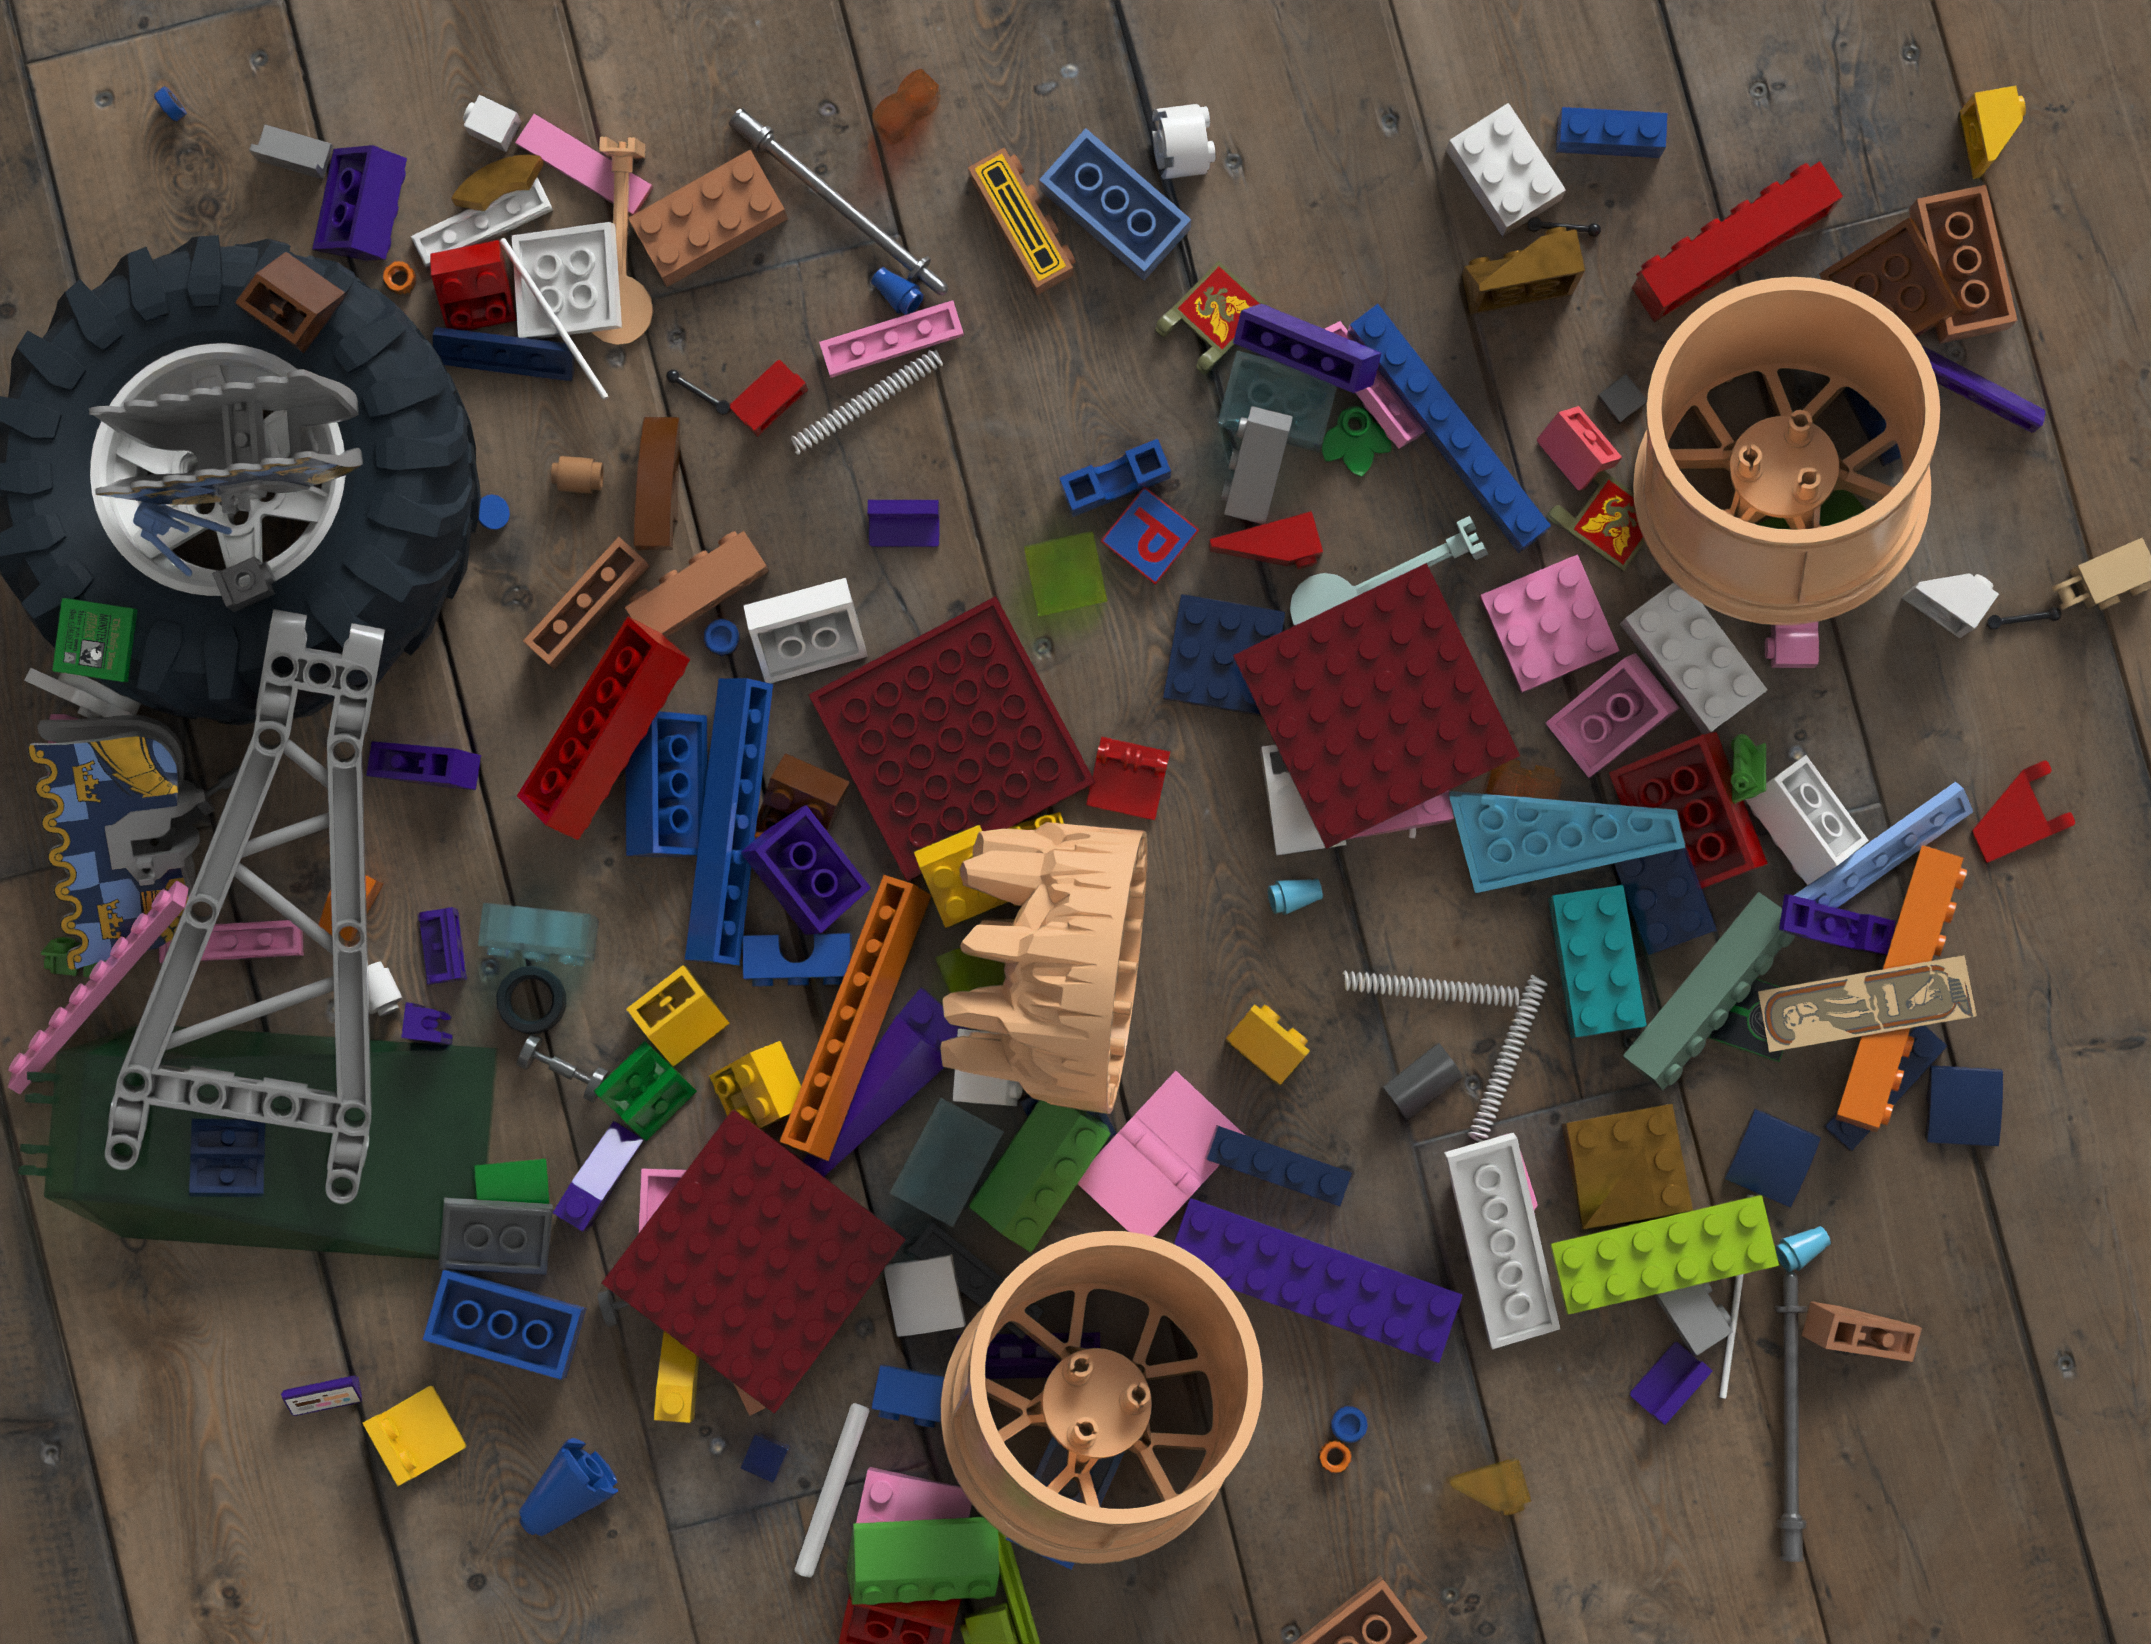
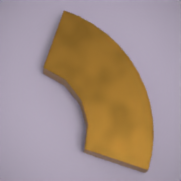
[451,155,544,211]

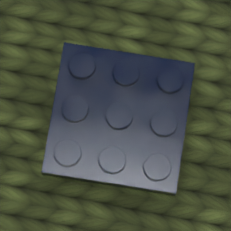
[1163,594,1285,716]

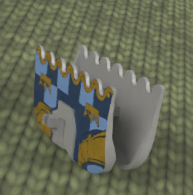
[89,369,363,514]
[28,715,206,970]

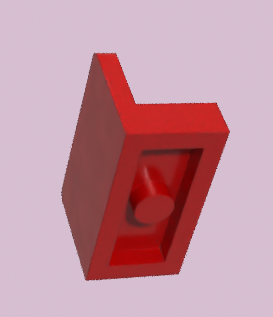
[730,360,808,437]

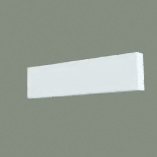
[411,177,553,270]

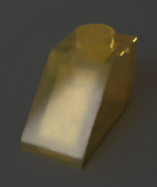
[1447,1457,1531,1515]

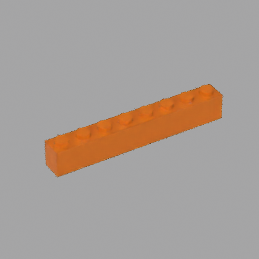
[1835,845,1967,1132]
[780,875,932,1161]

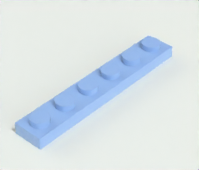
[1794,782,1973,908]

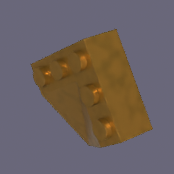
[1462,227,1585,315]
[1562,1104,1693,1229]

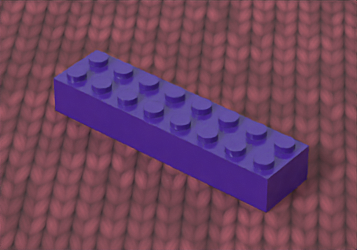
[1173,1198,1463,1363]

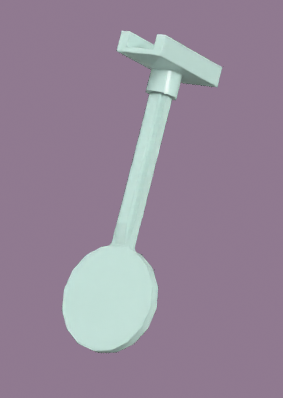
[1290,516,1488,625]

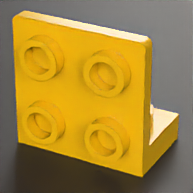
[363,1386,466,1486]

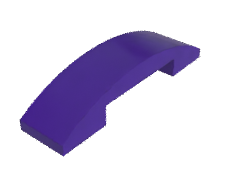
[1779,894,1896,955]

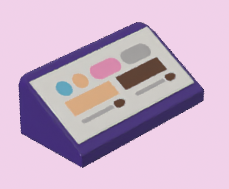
[281,1375,362,1416]

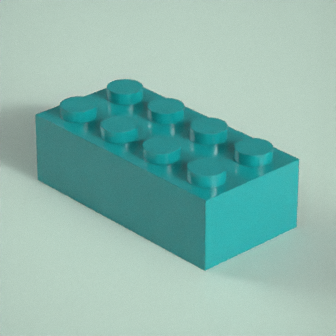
[1548,885,1647,1039]

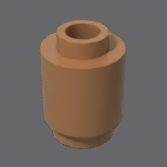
[551,456,604,494]

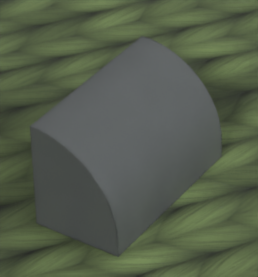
[1381,1043,1463,1121]

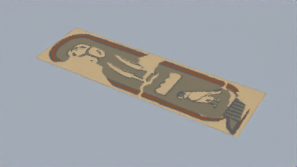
[1758,955,1977,1052]

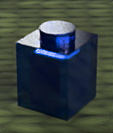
[740,1432,791,1483]

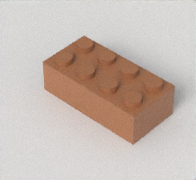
[628,150,788,287]
[1909,185,2018,344]
[1292,1575,1427,1644]

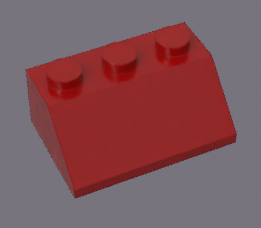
[838,1594,961,1644]

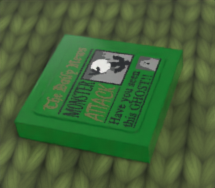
[52,598,138,682]

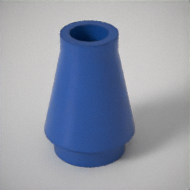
[871,267,924,315]

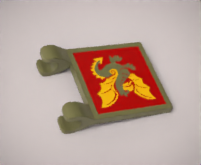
[1155,260,1268,375]
[1547,470,1645,572]

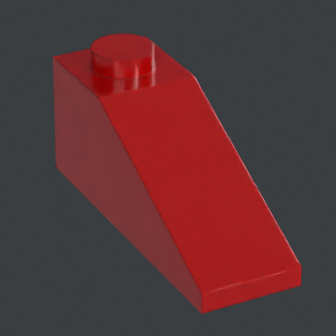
[1209,511,1323,569]

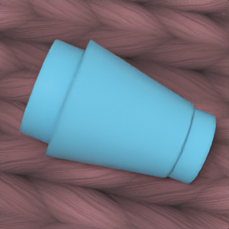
[1268,879,1323,915]
[1775,1226,1831,1272]

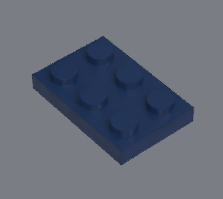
[1614,846,1717,955]

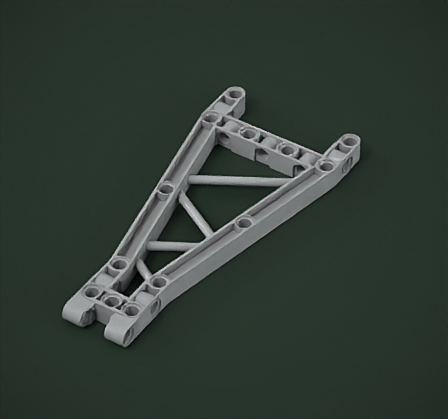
[105,609,385,1204]

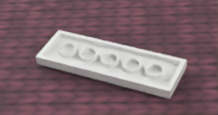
[1444,1132,1560,1349]

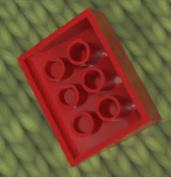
[1609,732,1768,889]

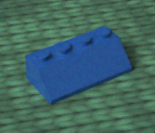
[625,711,708,857]

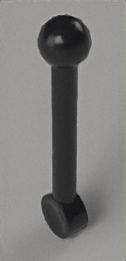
[1528,217,1601,237]
[666,369,730,415]
[1987,607,2061,630]

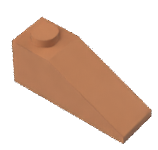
[1802,1302,1922,1362]

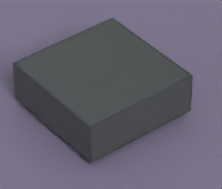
[1597,374,1647,424]

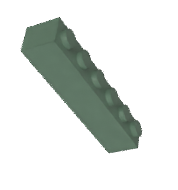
[1623,892,1795,1091]

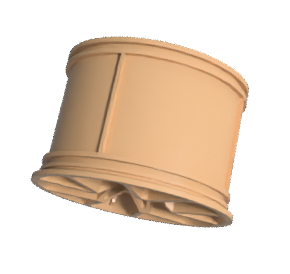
[1633,277,1940,625]
[941,1231,1263,1564]

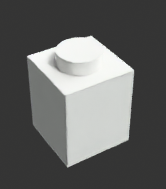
[463,95,522,152]

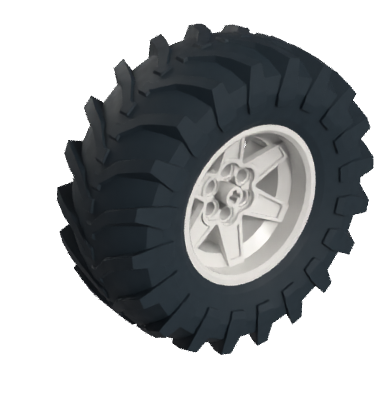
[0,235,481,725]

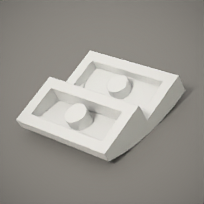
[884,1254,966,1337]

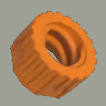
[383,261,417,295]
[1319,1440,1351,1473]

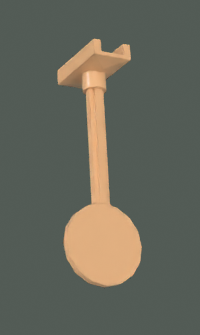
[592,137,654,345]

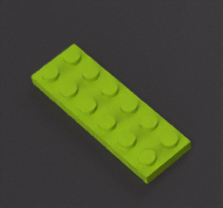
[1550,1195,1779,1315]

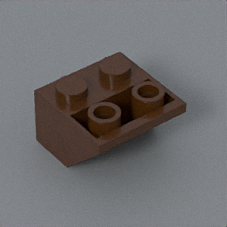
[235,252,347,354]
[756,753,850,833]

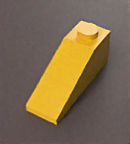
[654,1331,699,1423]

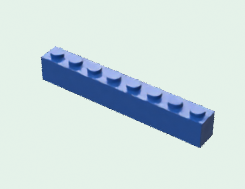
[1348,304,1551,553]
[685,678,773,966]

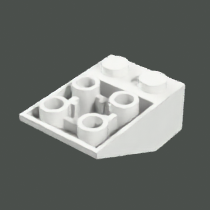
[1260,745,1346,856]

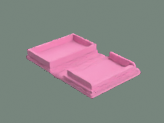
[1078,1071,1245,1237]

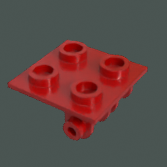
[1086,736,1170,821]

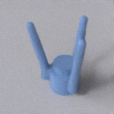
[133,502,232,576]

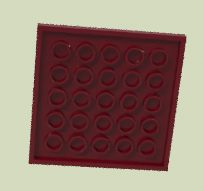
[1233,563,1520,849]
[809,596,1095,882]
[601,1109,906,1414]

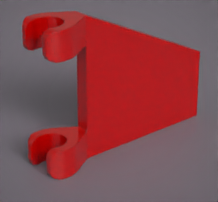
[1972,760,2075,863]

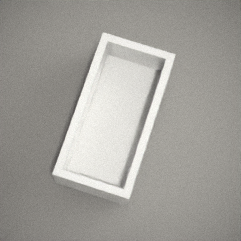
[1620,583,1767,734]

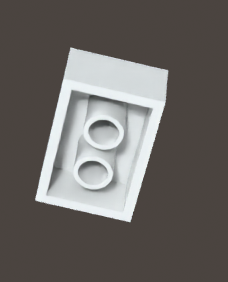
[1446,103,1566,237]

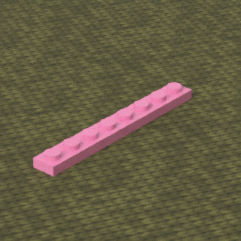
[8,881,189,1094]

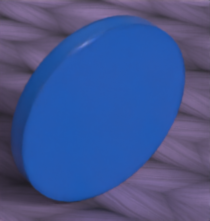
[478,494,510,530]

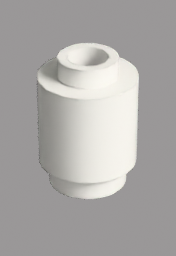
[368,961,403,1017]

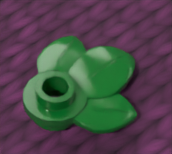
[1322,406,1392,477]

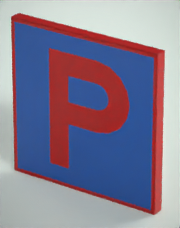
[1100,486,1199,585]

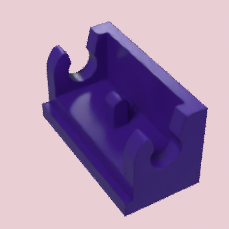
[418,907,467,985]
[401,1002,453,1045]

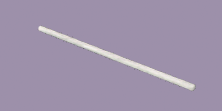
[500,238,609,401]
[1719,1195,1754,1398]

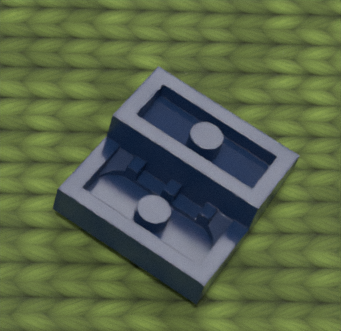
[1925,1065,2003,1146]
[1725,1109,1821,1208]
[189,1119,266,1197]

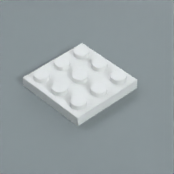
[512,222,622,339]

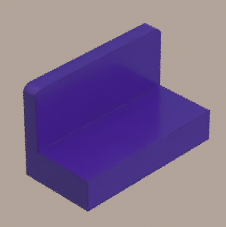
[867,500,940,547]
[1629,1342,1713,1425]

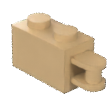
[2052,537,2151,610]

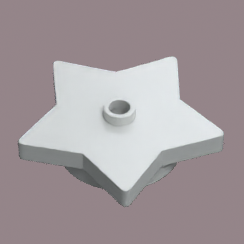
[24,668,141,718]

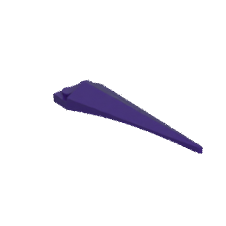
[803,987,972,1177]

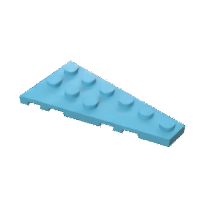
[1449,791,1685,893]

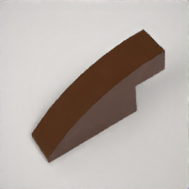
[634,417,680,550]

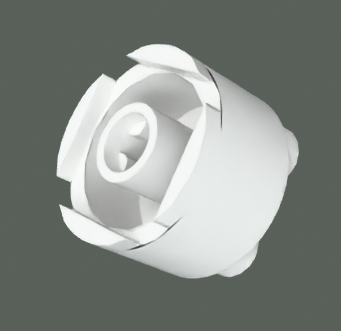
[1152,104,1215,180]

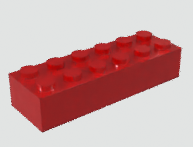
[1632,161,1843,322]
[517,616,691,840]

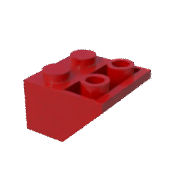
[430,240,517,331]

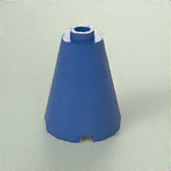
[519,1438,618,1536]

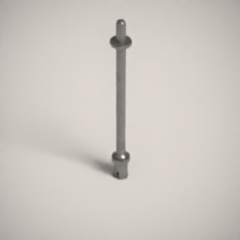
[728,108,948,296]
[1774,1271,1807,1562]

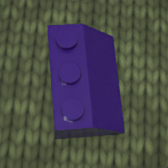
[312,145,407,261]
[741,805,871,935]

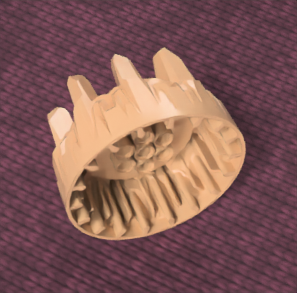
[940,822,1148,1114]

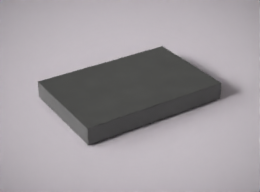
[438,1198,553,1275]

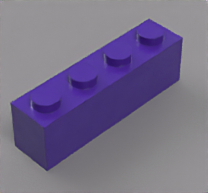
[1233,303,1382,393]

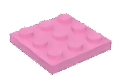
[1479,554,1620,693]

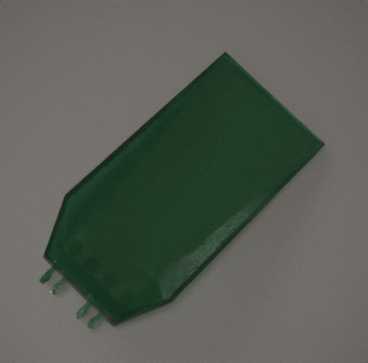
[18,1025,498,1260]

